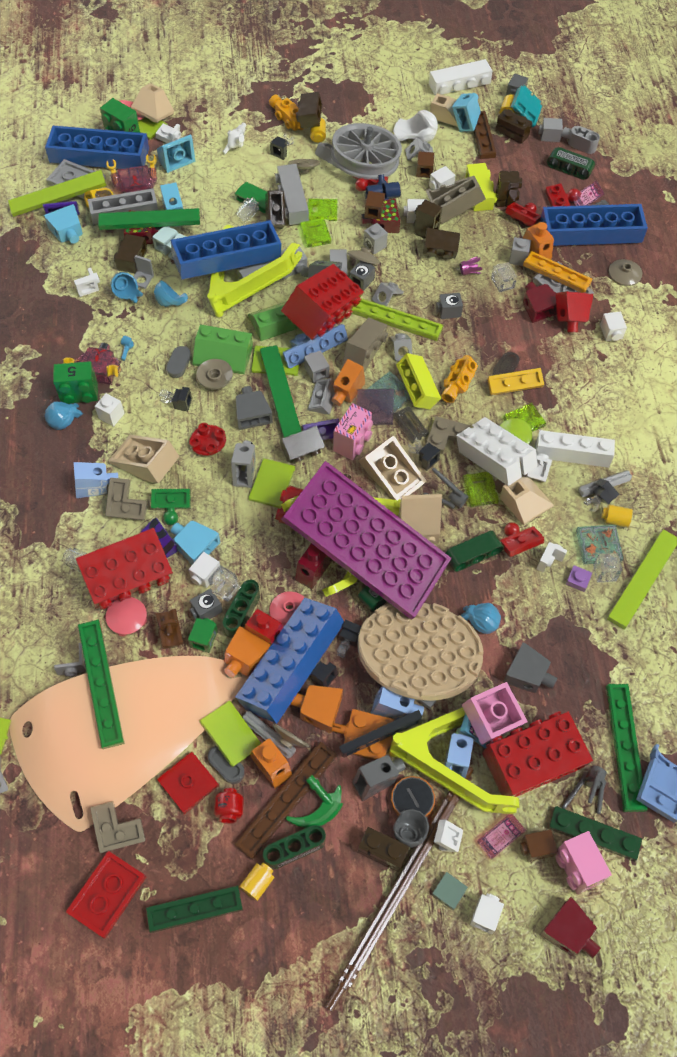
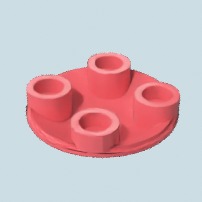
[106,597,147,636]

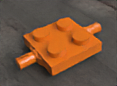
[332,709,394,760]

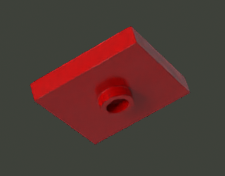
[157,752,219,814]

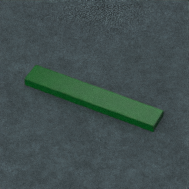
[98,208,200,230]
[260,345,301,438]
[78,619,125,749]
[606,684,647,812]

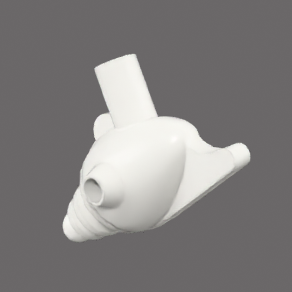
[223,123,246,154]

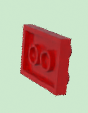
[66,851,146,939]

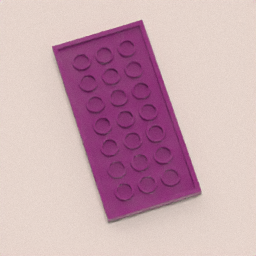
[281,461,451,620]

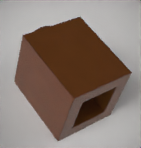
[416,151,435,178]
[364,191,385,220]
[520,829,558,862]

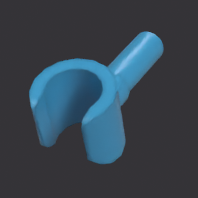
[121,336,134,361]

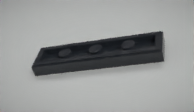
[339,710,422,758]

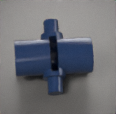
[364,174,401,200]

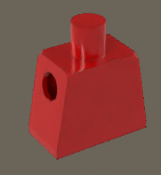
[556,291,593,333]
[244,609,283,645]

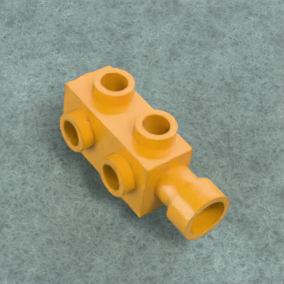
[269,94,304,131]
[441,355,478,403]

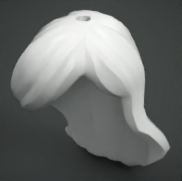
[393,110,438,142]

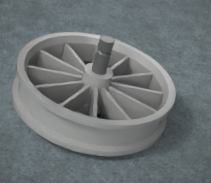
[330,123,402,179]

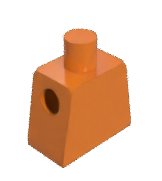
[522,222,554,260]
[332,359,365,406]
[224,626,271,678]
[290,685,343,733]
[250,738,292,789]

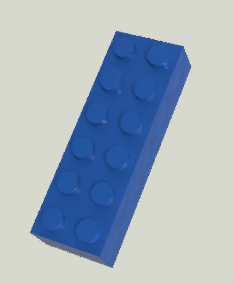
[45,125,149,171]
[540,204,648,246]
[171,220,282,280]
[235,597,344,724]

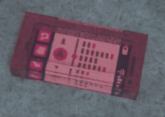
[572,180,604,206]
[477,814,526,860]

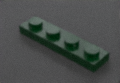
[548,806,643,862]
[146,886,243,933]

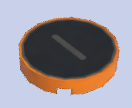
[391,776,435,817]

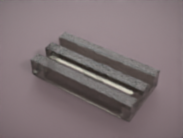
[393,406,428,444]

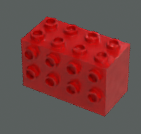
[281,263,364,340]
[75,528,173,610]
[482,711,593,797]

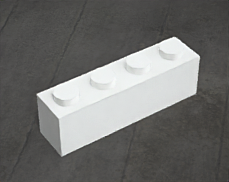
[429,59,493,95]
[535,430,615,468]

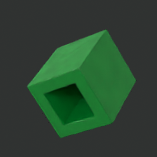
[188,618,218,653]

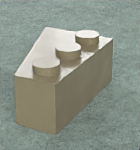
[426,176,486,224]
[342,318,388,372]

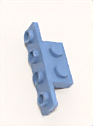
[283,324,348,368]

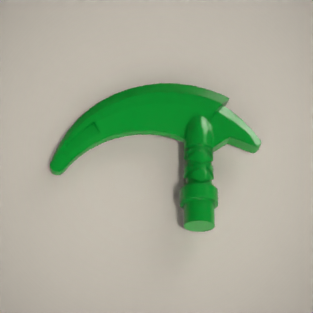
[286,775,343,828]

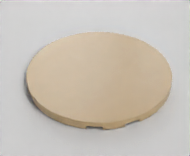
[358,603,483,701]

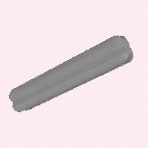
[578,470,632,497]
[243,711,296,758]

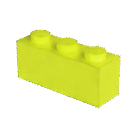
[465,163,497,211]
[396,353,441,409]

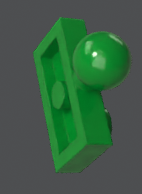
[151,489,191,526]

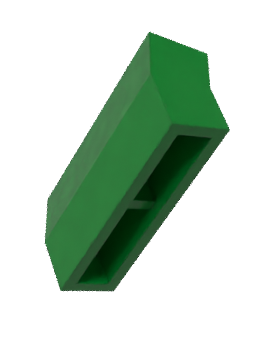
[235,181,267,214]

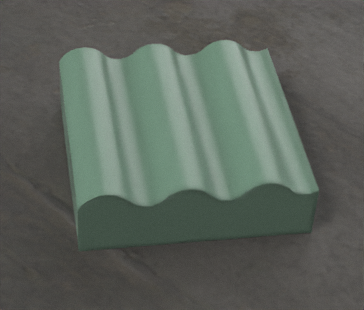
[432,872,468,910]

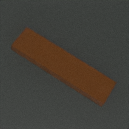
[474,111,496,159]

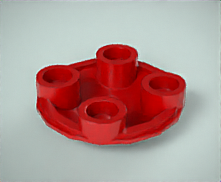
[189,423,226,456]

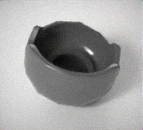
[393,809,429,848]

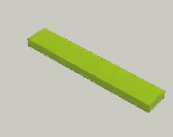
[8,170,107,217]
[352,298,443,341]
[607,529,677,630]

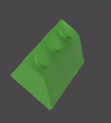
[248,301,299,341]
[193,324,253,375]

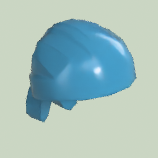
[110,272,143,303]
[154,280,188,307]
[44,402,83,430]
[461,603,501,634]

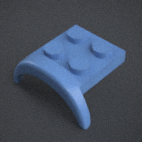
[636,744,677,822]

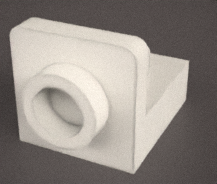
[156,123,181,144]
[74,268,100,297]
[527,453,552,482]
[537,542,567,573]
[434,820,463,852]

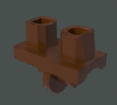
[155,609,184,649]

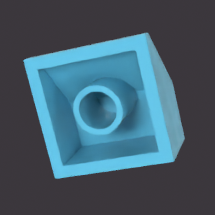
[157,134,196,173]

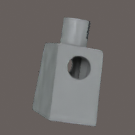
[231,440,256,488]

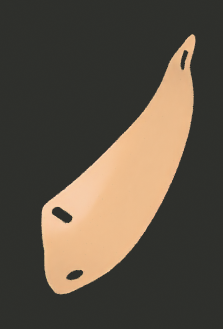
[9,656,249,832]

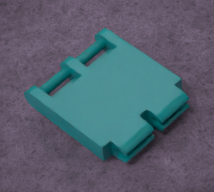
[511,85,542,128]

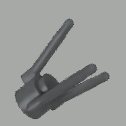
[423,468,469,509]
[562,765,607,814]

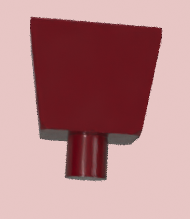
[523,282,557,323]
[295,543,332,590]
[539,897,601,959]

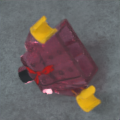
[106,154,157,194]
[63,343,122,385]

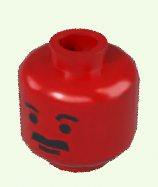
[214,788,244,824]

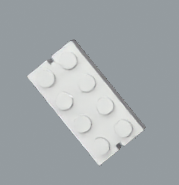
[456,417,538,486]

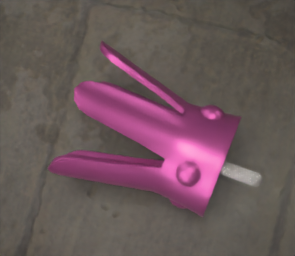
[456,256,483,275]

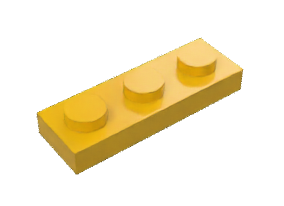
[487,368,544,395]

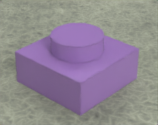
[566,565,592,592]

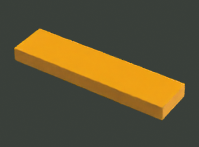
[523,251,592,293]

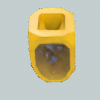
[84,188,113,209]

